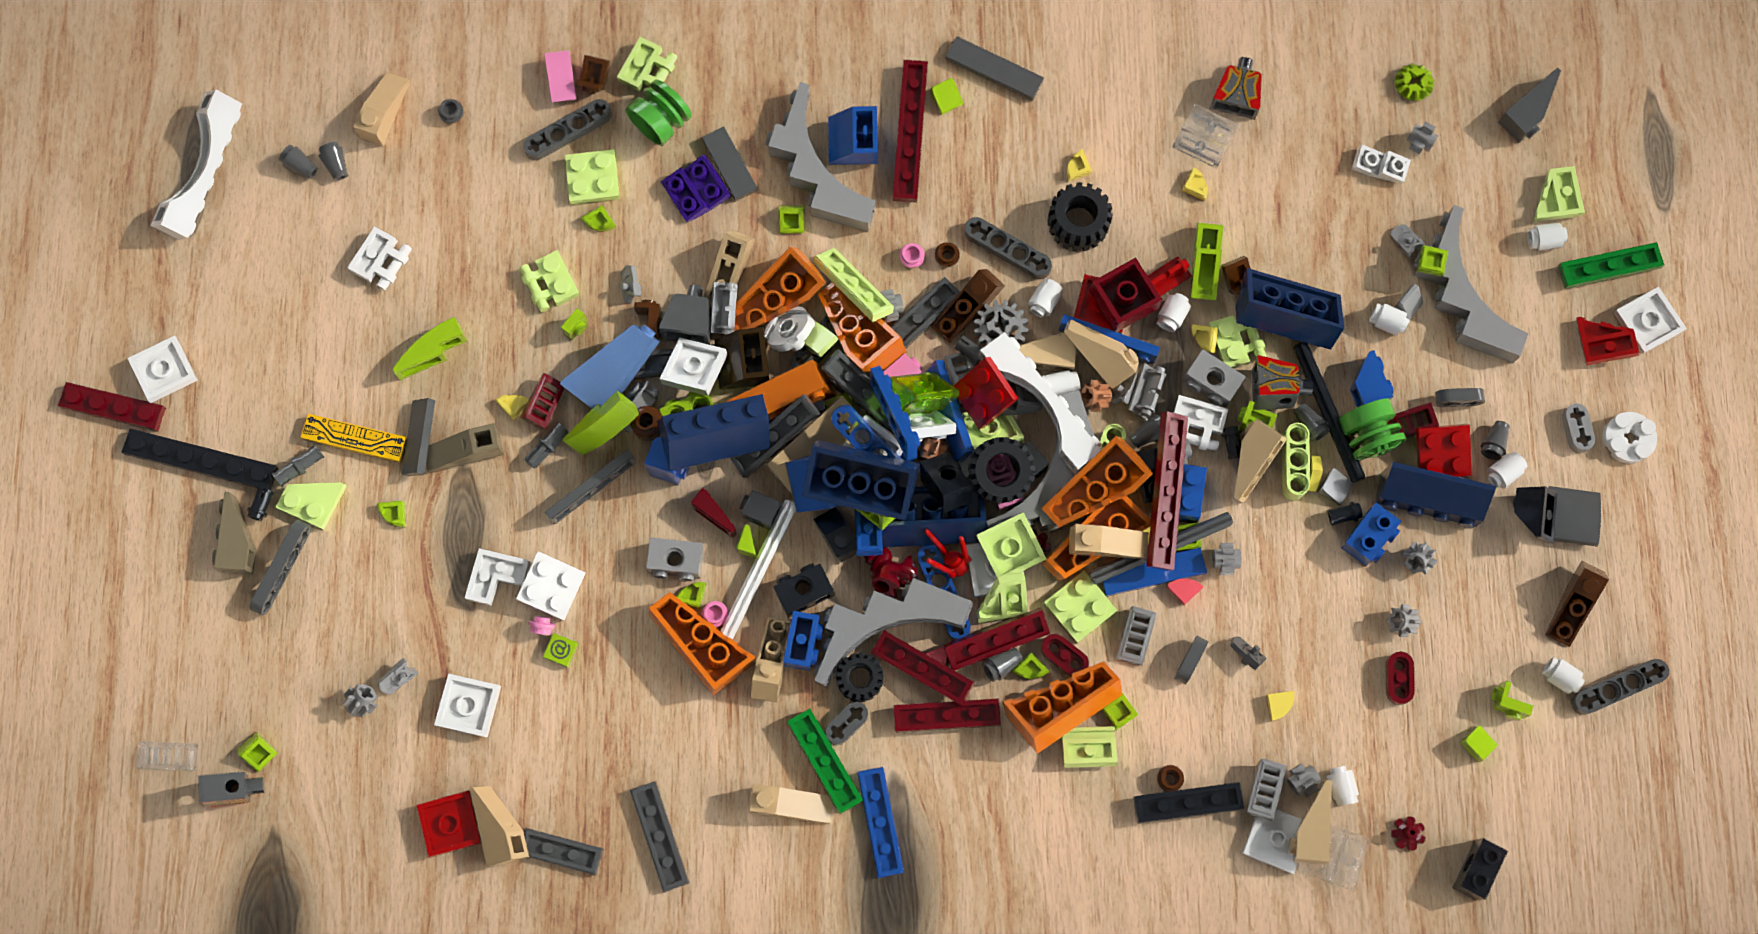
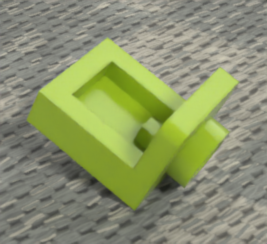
[1237,401,1277,431]
[1491,681,1534,721]

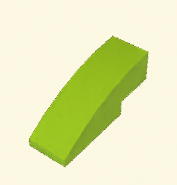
[1190,223,1224,301]
[393,316,467,380]
[563,391,639,455]

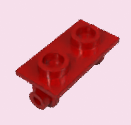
[1147,256,1192,296]

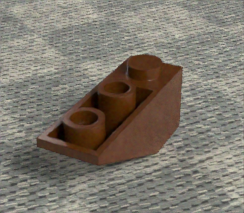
[931,269,1005,343]
[1545,560,1609,647]

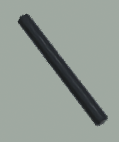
[1293,342,1365,483]

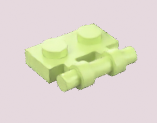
[617,37,677,91]
[519,250,580,312]
[1208,315,1267,369]

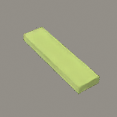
[813,248,894,322]

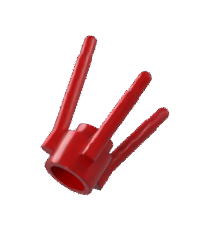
[924,529,972,579]

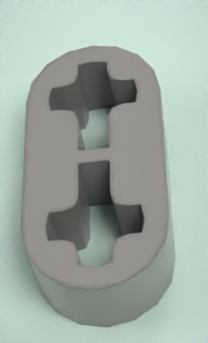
[1562,404,1595,453]

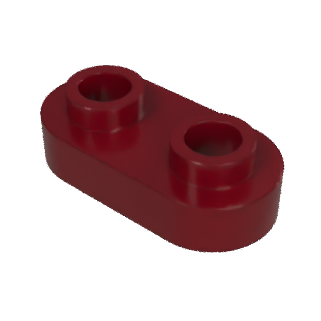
[1041,634,1089,677]
[1386,651,1415,705]

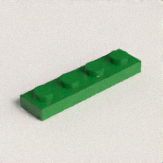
[1558,242,1664,289]
[787,708,863,815]

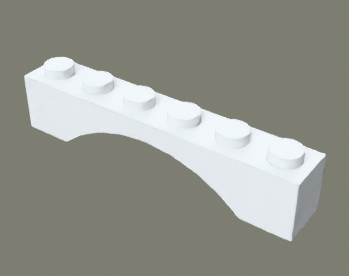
[151,90,242,239]
[979,332,1102,475]

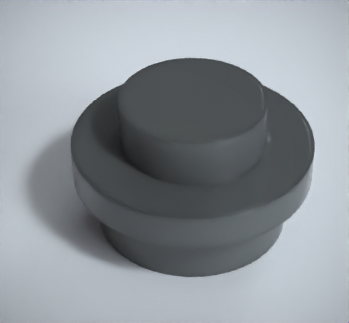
[438,99,464,124]

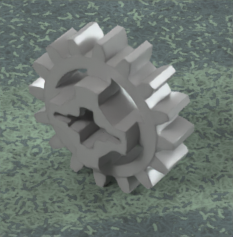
[974,300,1028,345]

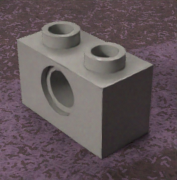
[1183,349,1246,408]
[646,537,704,581]

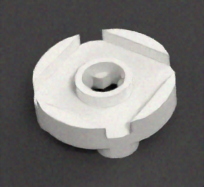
[764,306,815,352]
[1602,412,1657,464]

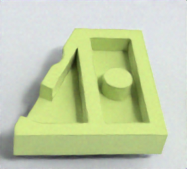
[1534,166,1585,222]
[276,482,346,530]
[977,572,1028,623]

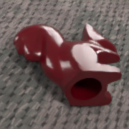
[864,547,918,599]

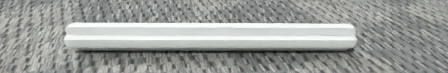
[720,500,796,639]

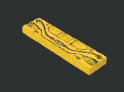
[301,414,407,463]

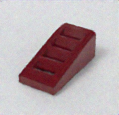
[519,373,564,430]
[1387,402,1439,438]
[691,488,737,538]

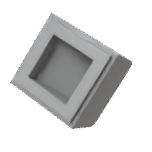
[1395,284,1423,319]
[1318,468,1353,505]

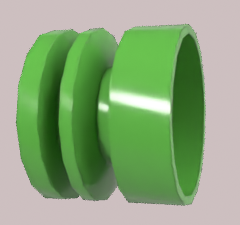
[625,79,692,146]
[1338,398,1407,460]

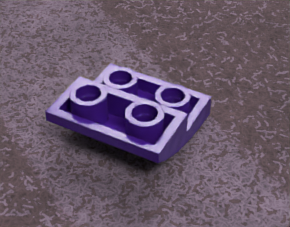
[661,155,732,222]

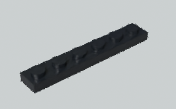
[121,429,278,490]

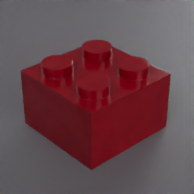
[1089,257,1163,332]

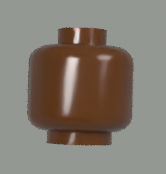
[630,406,662,441]

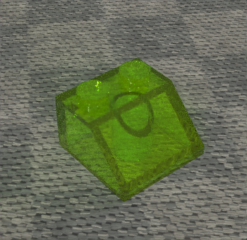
[890,372,959,416]

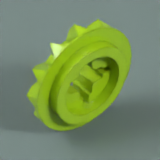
[1394,62,1435,101]

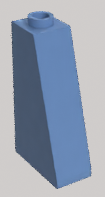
[560,324,660,409]

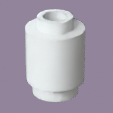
[1527,223,1568,251]
[1028,279,1062,318]
[1157,293,1191,333]
[1369,303,1410,336]
[1045,370,1080,396]
[1487,452,1527,489]
[1542,657,1585,694]
[1326,766,1359,807]

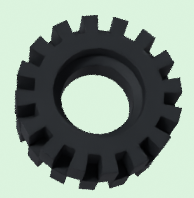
[836,652,884,702]

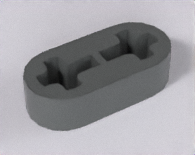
[1435,388,1485,407]
[1174,635,1209,685]
[826,702,868,745]

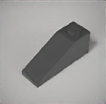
[1498,67,1561,143]

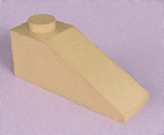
[354,72,410,146]
[704,230,755,307]
[1064,320,1139,389]
[1019,333,1077,372]
[1234,419,1288,502]
[1069,524,1148,559]
[1289,780,1332,865]
[749,784,833,824]

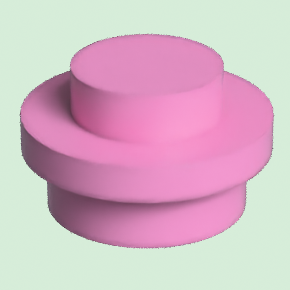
[900,243,925,268]
[702,601,728,627]
[528,616,555,635]

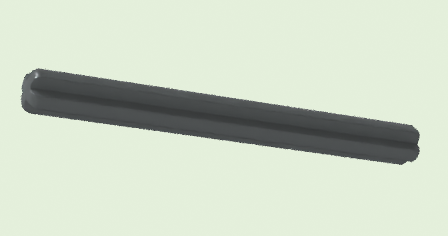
[1089,512,1233,584]

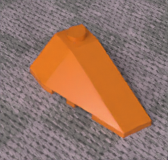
[734,246,826,331]
[818,282,907,372]
[1041,436,1153,528]

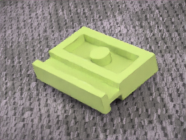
[1062,726,1118,768]

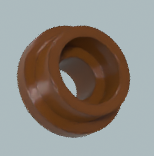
[935,242,960,267]
[1157,765,1184,792]

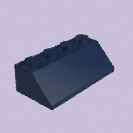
[1236,268,1344,350]
[657,394,769,472]
[802,440,920,520]
[1375,462,1496,529]
[882,486,986,547]

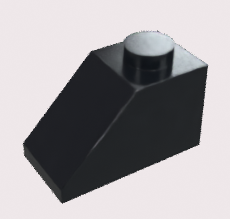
[1513,486,1558,544]
[813,507,856,564]

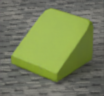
[930,78,964,115]
[778,205,804,233]
[737,525,757,559]
[1460,725,1498,762]
[237,732,278,772]

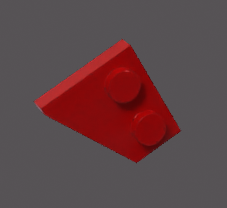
[1576,317,1639,366]

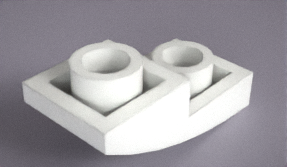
[1352,145,1410,183]

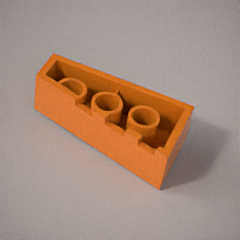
[1041,496,1151,582]
[1003,661,1122,754]

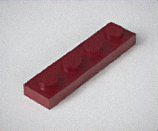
[58,382,166,432]
[943,608,1050,671]
[871,630,975,705]
[893,698,1001,733]

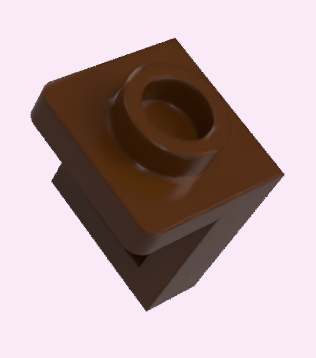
[576,55,610,94]
[1221,256,1251,297]
[634,300,663,340]

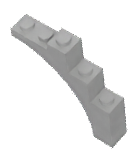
[766,82,876,232]
[1414,205,1529,363]
[986,390,1094,533]
[813,578,973,687]

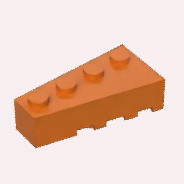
[723,359,837,423]
[649,592,756,696]

